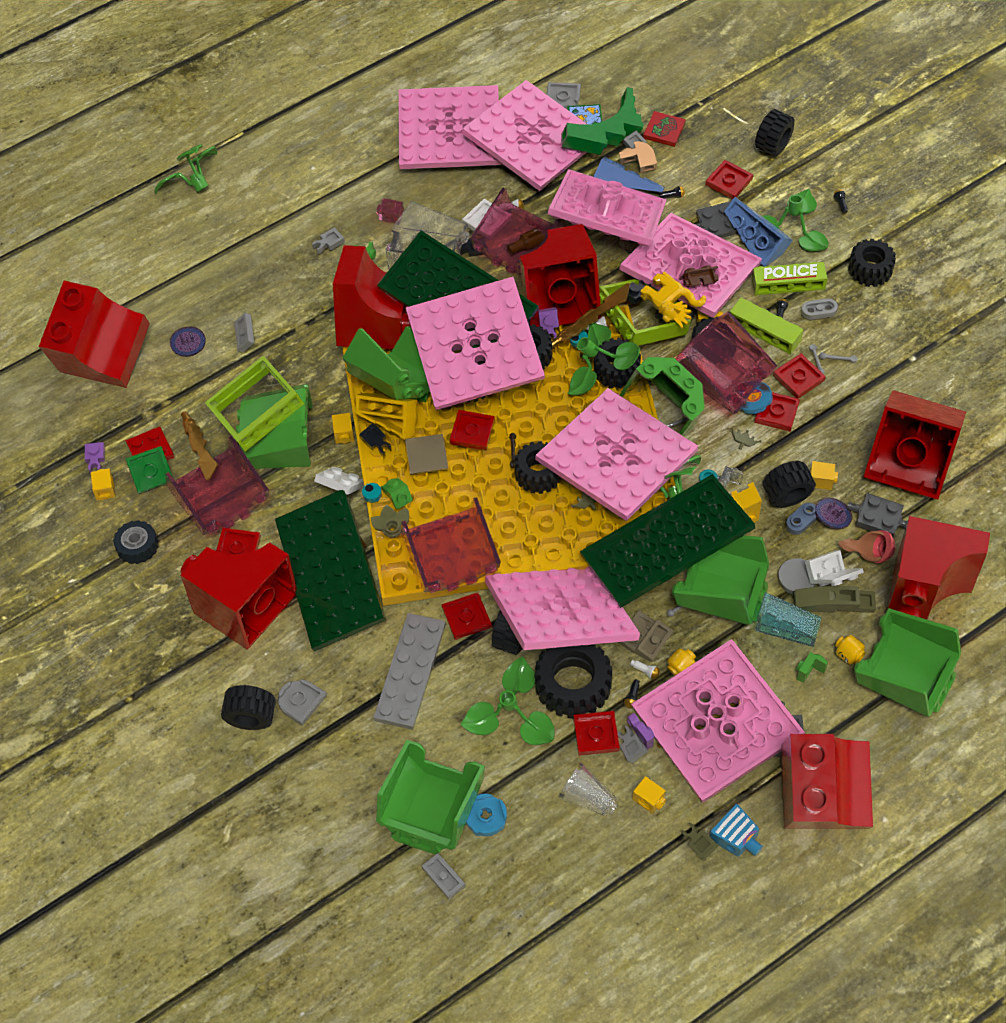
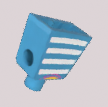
[710,803,763,857]

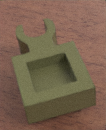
[682,823,719,861]

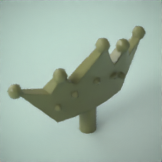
[731,427,762,450]
[571,492,597,510]

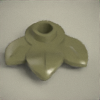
[371,505,409,538]

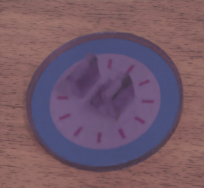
[170,326,206,357]
[815,498,852,529]

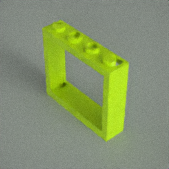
[599,279,691,346]
[205,355,304,452]

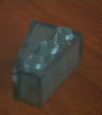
[755,592,822,647]

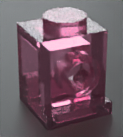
[377,198,404,226]

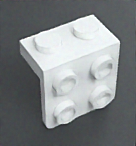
[805,550,864,586]

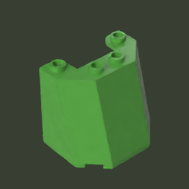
[343,326,430,400]
[620,357,704,436]
[236,384,312,469]
[672,535,769,625]
[854,608,961,717]
[376,740,485,855]

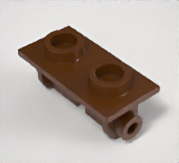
[679,265,719,288]

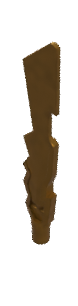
[552,283,630,348]
[181,411,218,481]

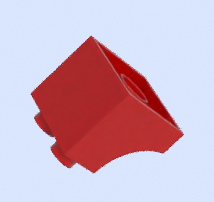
[520,224,602,327]
[332,245,412,349]
[39,280,150,388]
[864,390,966,500]
[887,516,990,620]
[180,542,297,650]
[781,734,873,829]

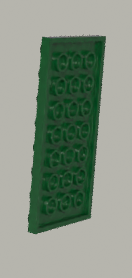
[377,230,539,348]
[580,474,756,608]
[275,490,386,651]

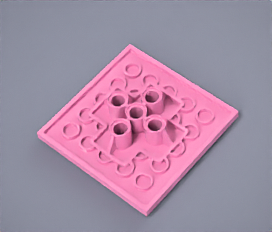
[462,80,587,191]
[398,85,502,169]
[548,169,667,246]
[619,213,762,318]
[406,277,545,410]
[535,388,698,521]
[485,567,640,650]
[631,639,805,803]

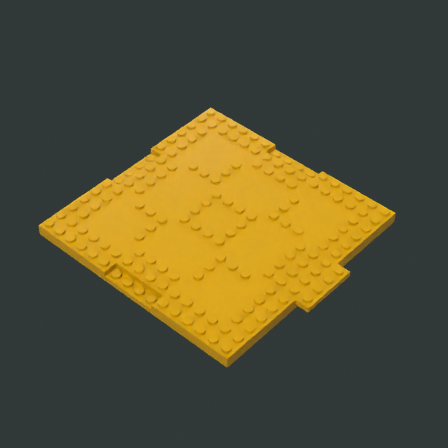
[342,304,675,606]

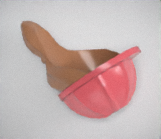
[838,530,896,564]

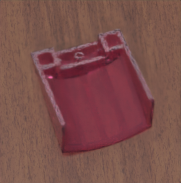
[675,312,777,414]

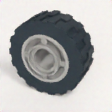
[113,520,159,564]

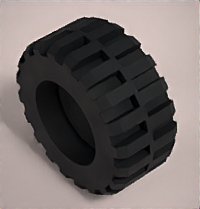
[535,644,612,719]

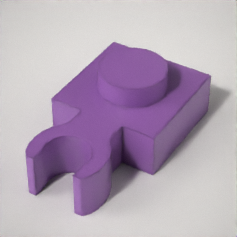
[538,307,559,339]
[85,442,105,474]
[627,713,655,750]

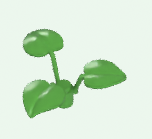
[154,144,217,194]
[762,189,829,251]
[568,323,640,395]
[660,455,701,499]
[461,657,555,745]

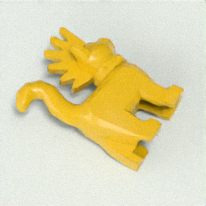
[640,271,707,329]

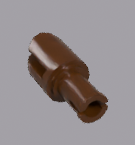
[506,227,546,255]

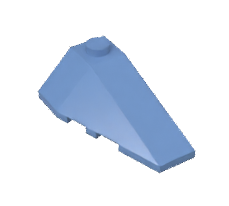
[594,157,665,192]
[724,197,793,267]

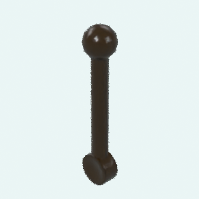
[509,433,516,468]

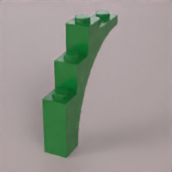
[561,87,644,155]

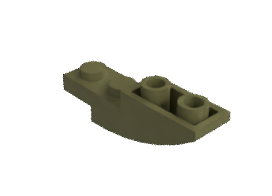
[794,586,876,613]

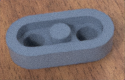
[786,503,818,535]

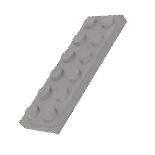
[374,613,446,730]

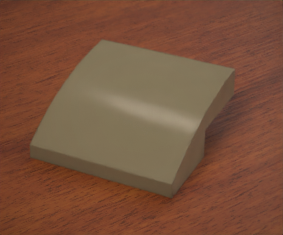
[405,434,448,475]
[618,610,674,662]

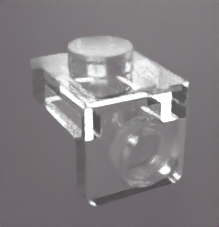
[717,466,743,490]

